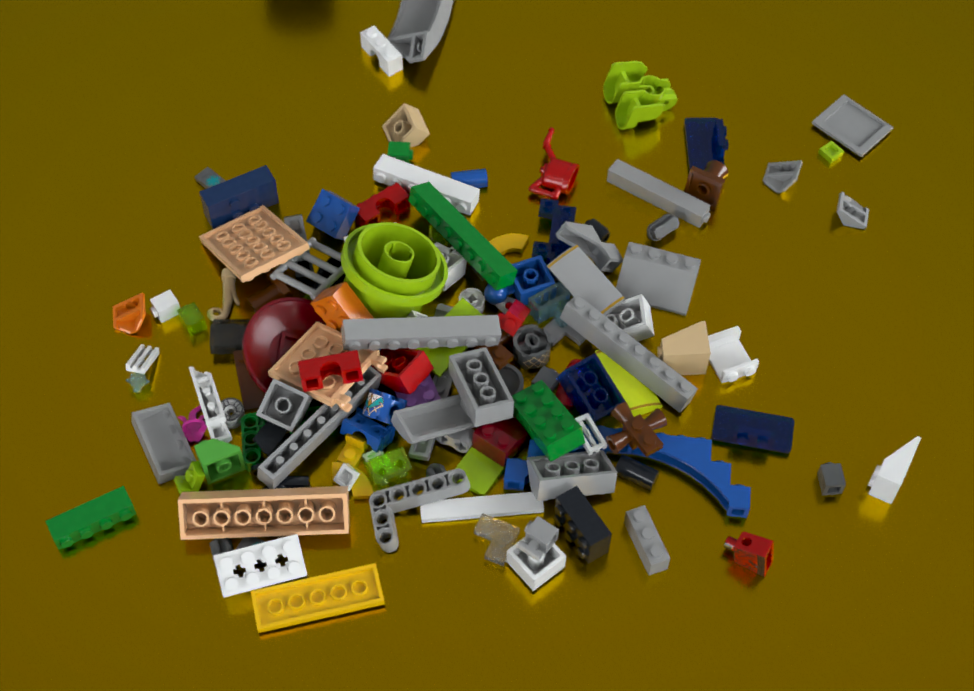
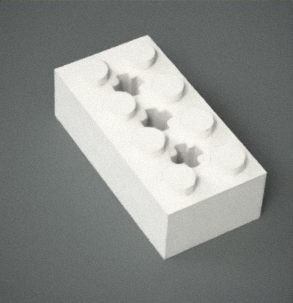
[213,534,307,598]

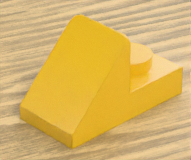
[337,431,370,468]

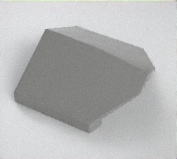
[763,160,802,193]
[837,192,869,229]

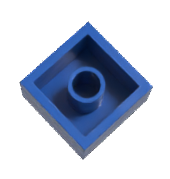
[306,189,360,240]

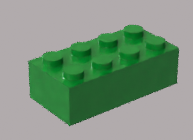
[512,380,585,462]

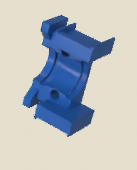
[340,407,396,452]

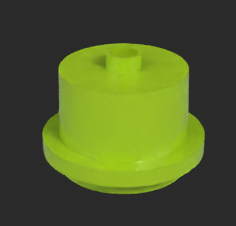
[341,222,448,318]

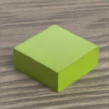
[818,141,844,164]

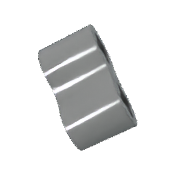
[436,428,474,453]

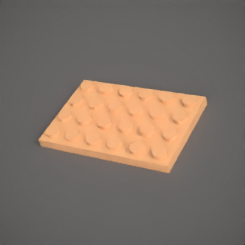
[199,205,310,283]

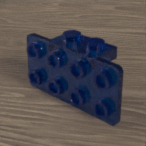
[684,118,728,171]
[712,405,794,453]

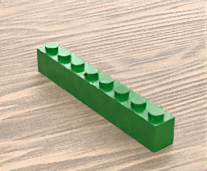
[408,182,518,291]

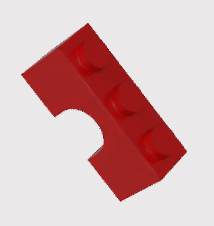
[355,183,410,226]
[298,350,364,392]

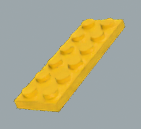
[251,563,385,633]

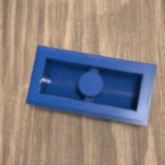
[450,168,488,188]

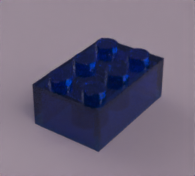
[557,353,626,425]

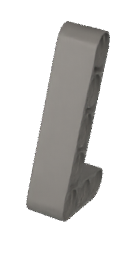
[369,469,470,553]

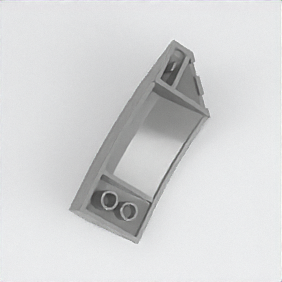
[387,0,453,63]

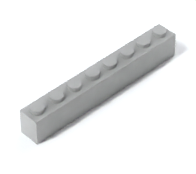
[560,294,698,413]
[341,315,502,351]
[257,366,382,489]

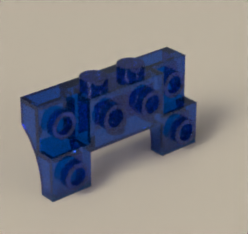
[532,198,576,264]

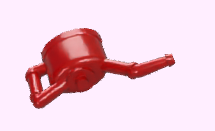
[528,127,579,200]

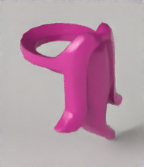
[178,405,207,443]

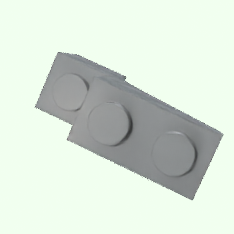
[556,221,623,272]

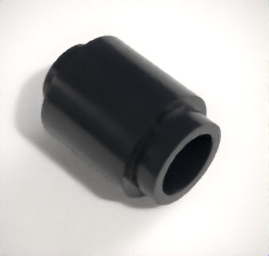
[585,219,611,242]

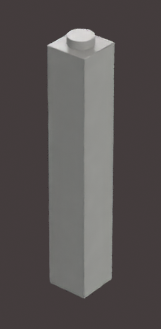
[607,159,711,228]

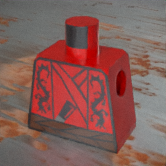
[724,531,774,578]

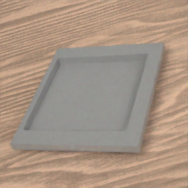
[812,95,893,157]

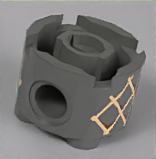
[512,324,552,370]

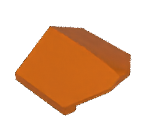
[112,292,146,334]

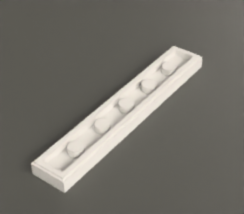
[420,492,544,523]

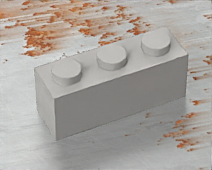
[624,505,670,576]

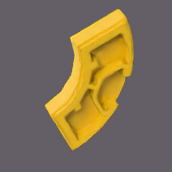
[489,233,529,255]
[332,462,373,500]

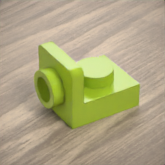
[174,461,205,494]

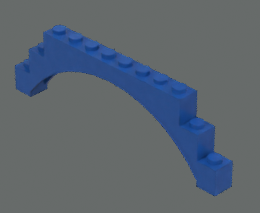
[504,424,751,518]

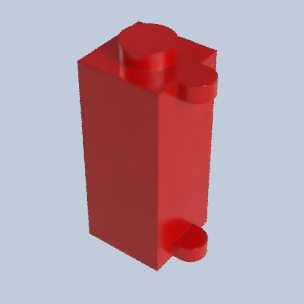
[498,299,531,337]

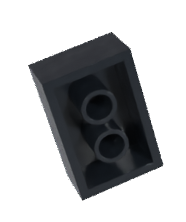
[553,486,612,564]

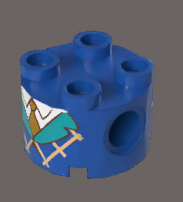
[362,388,408,425]

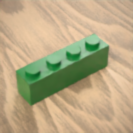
[45,486,136,550]

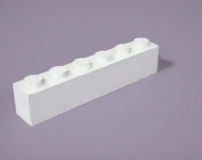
[373,154,480,215]

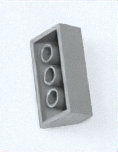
[527,450,617,501]

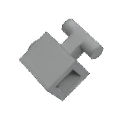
[517,516,559,561]

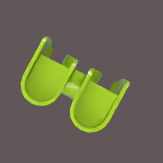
[603,61,678,130]

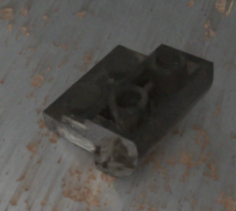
[210,319,250,355]

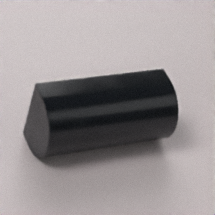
[615,454,660,491]

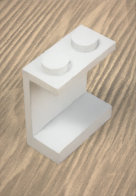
[708,326,759,384]

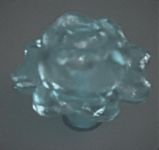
[126,373,150,393]

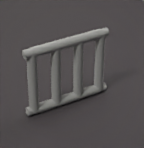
[270,237,344,300]

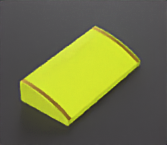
[594,349,662,417]

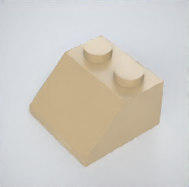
[382,103,430,147]

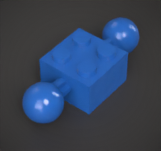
[484,255,558,306]

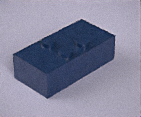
[199,165,279,229]

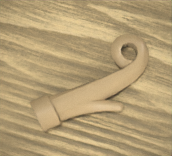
[207,268,240,322]

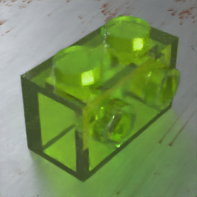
[363,447,412,487]

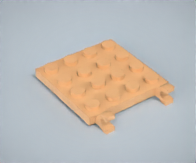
[268,321,388,413]

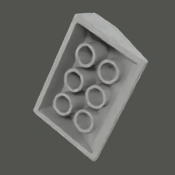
[616,242,701,316]

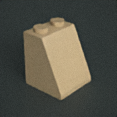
[657,321,711,375]

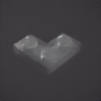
[474,513,520,566]

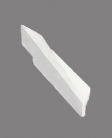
[189,366,233,443]

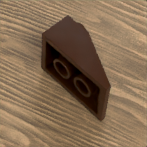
[233,350,266,412]

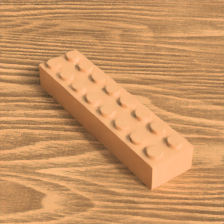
[178,486,350,540]

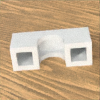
[360,26,403,76]

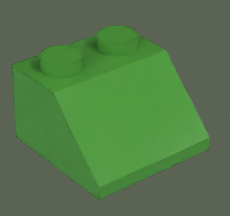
[194,438,246,485]

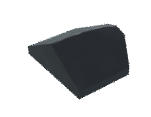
[252,421,291,457]

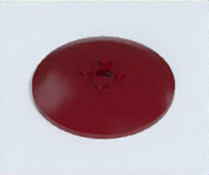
[242,297,326,407]

